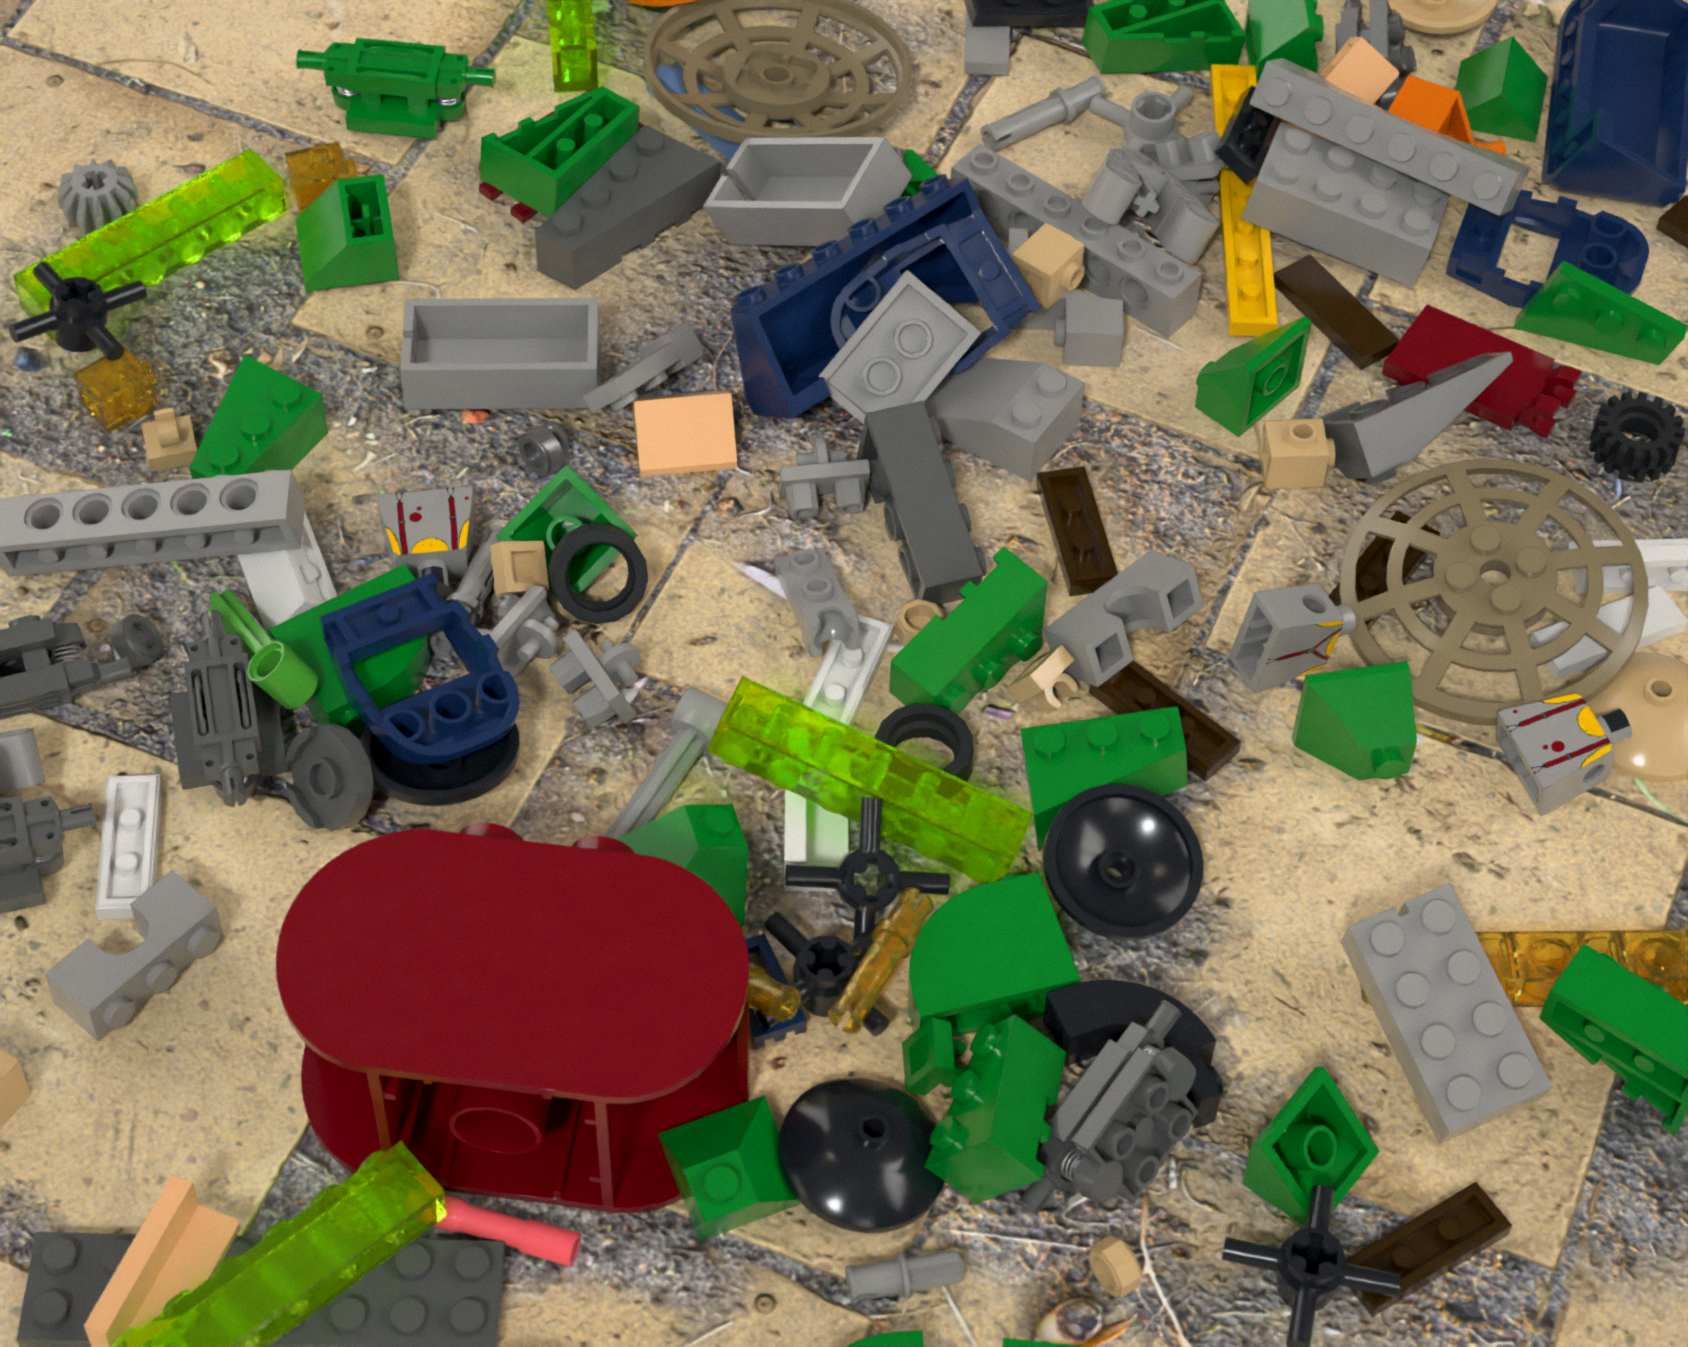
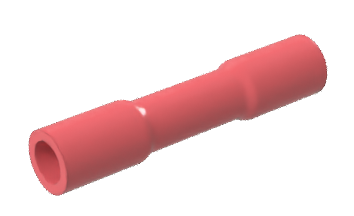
[405,1185,581,1267]

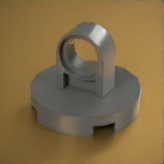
[285,723,379,831]

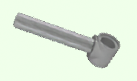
[604,686,740,840]

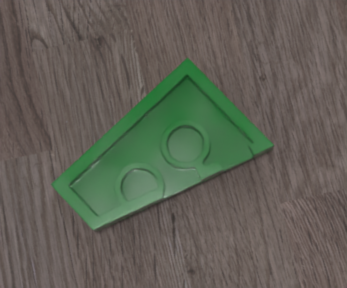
[1513,260,1688,365]

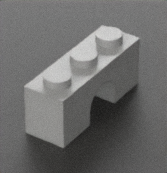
[1044,550,1204,687]
[45,870,224,1042]

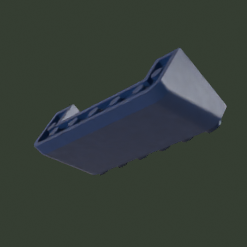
[1541,0,1688,207]
[730,174,980,418]

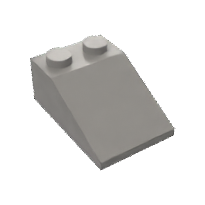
[924,357,1085,482]

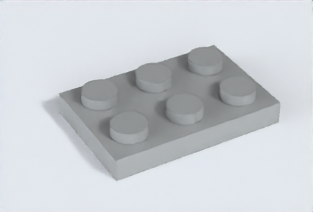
[818,270,982,425]

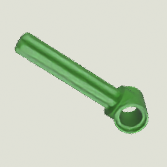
[208,589,319,710]

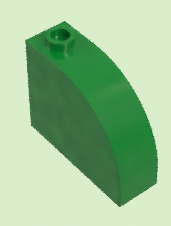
[268,564,432,735]
[907,872,1080,1038]

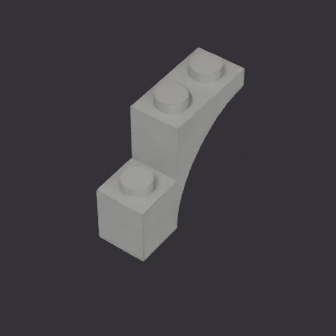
[1005,228,1124,367]

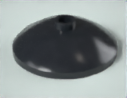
[360,693,520,807]
[1042,784,1203,941]
[777,1077,944,1233]

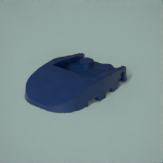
[1446,190,1649,309]
[831,208,1041,378]
[320,573,520,764]

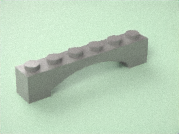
[1249,58,1531,216]

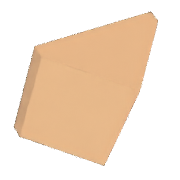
[631,390,737,477]

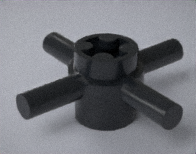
[9,262,147,361]
[785,797,950,962]
[756,912,896,1037]
[1221,1185,1401,1347]

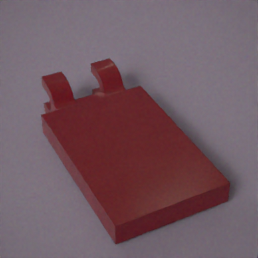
[1382,304,1582,439]

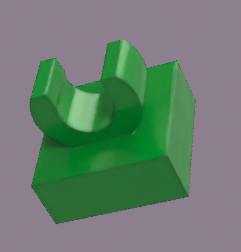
[902,1017,966,1097]

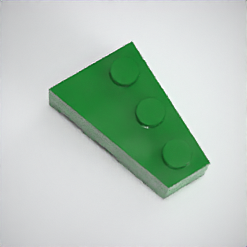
[1081,0,1247,74]
[480,86,640,218]
[189,354,328,479]
[889,546,1048,715]
[1020,706,1188,851]
[1539,944,1688,1137]
[924,1014,1066,1204]

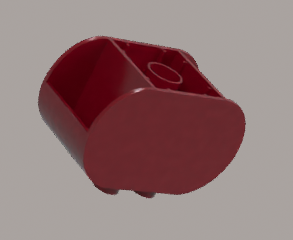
[276,822,750,1213]

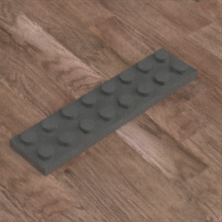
[16,1232,506,1347]

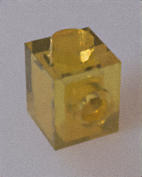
[285,142,358,215]
[74,346,158,434]

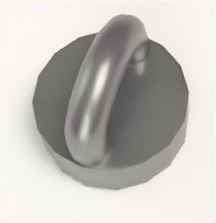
[518,421,569,476]
[111,614,163,669]

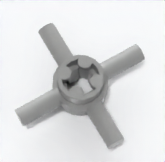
[1089,85,1193,162]

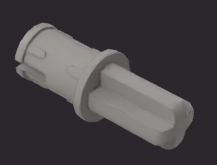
[845,1250,964,1304]

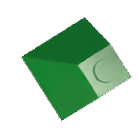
[1195,316,1312,437]
[496,464,638,596]
[1292,661,1417,780]
[617,804,748,928]
[658,1095,802,1242]

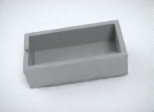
[1241,123,1451,288]
[703,137,912,246]
[400,298,601,410]
[1340,883,1553,1144]

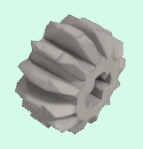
[57,158,139,235]

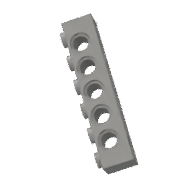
[951,143,1202,338]
[0,469,306,577]

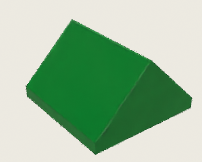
[1455,36,1548,142]
[1242,1066,1380,1227]

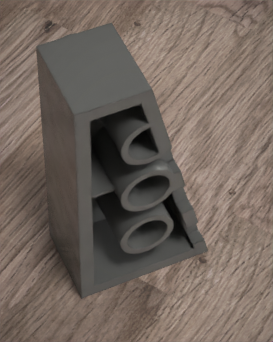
[535,125,720,290]
[856,400,987,605]

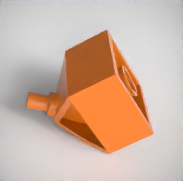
[1388,75,1506,156]

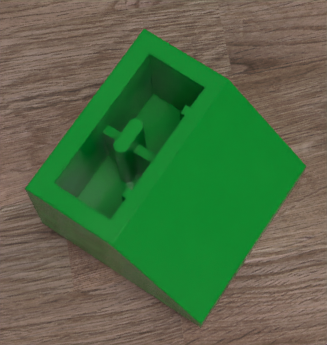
[1244,0,1324,84]
[296,174,399,291]

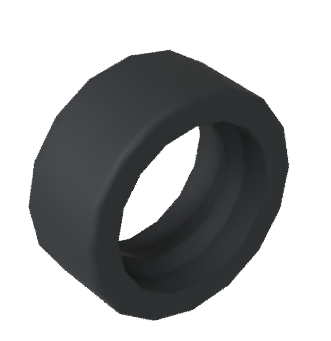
[549,522,648,624]
[874,704,974,806]

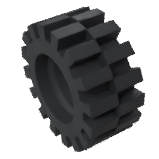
[1589,391,1685,482]

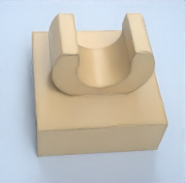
[141,408,197,472]
[490,541,549,595]
[1006,644,1078,714]

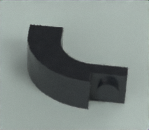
[1042,980,1223,1129]

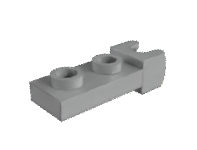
[582,322,704,413]
[775,548,860,658]

